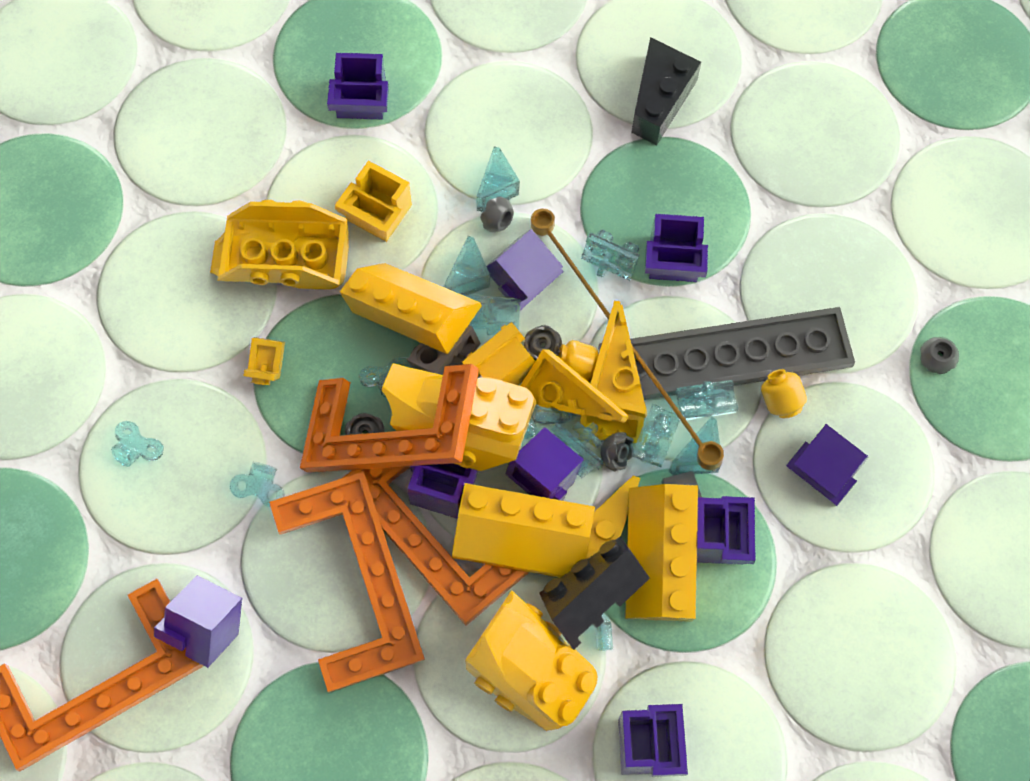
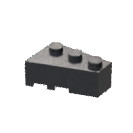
[631,37,701,145]
[539,536,650,650]

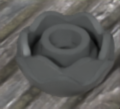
[480,196,514,232]
[524,325,562,361]
[920,337,959,374]
[345,413,385,435]
[600,432,634,472]

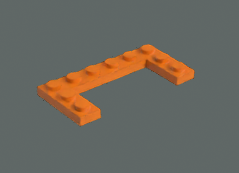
[300,364,479,473]
[342,466,529,626]
[269,471,425,693]
[0,579,203,771]

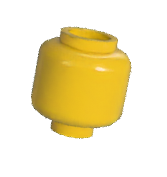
[558,340,599,382]
[761,369,807,418]

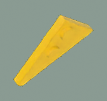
[591,300,647,418]
[520,349,629,423]
[586,476,641,559]

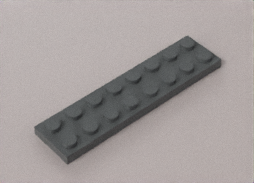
[598,307,855,400]

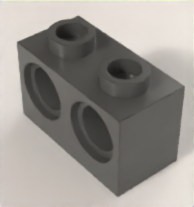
[407,325,481,375]

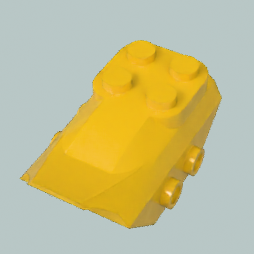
[210,199,349,290]
[381,363,536,471]
[465,590,598,731]

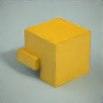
[335,160,412,242]
[462,322,536,385]

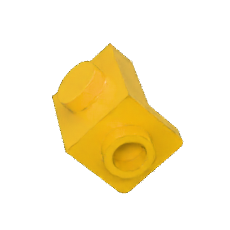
[243,337,285,385]

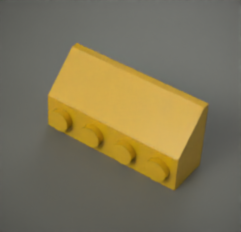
[340,263,482,354]
[452,483,595,578]
[625,484,698,622]

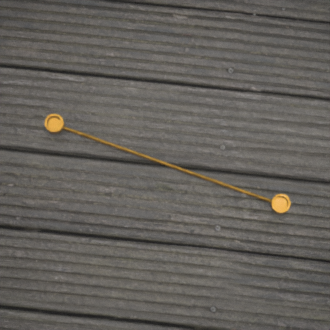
[531,208,724,470]

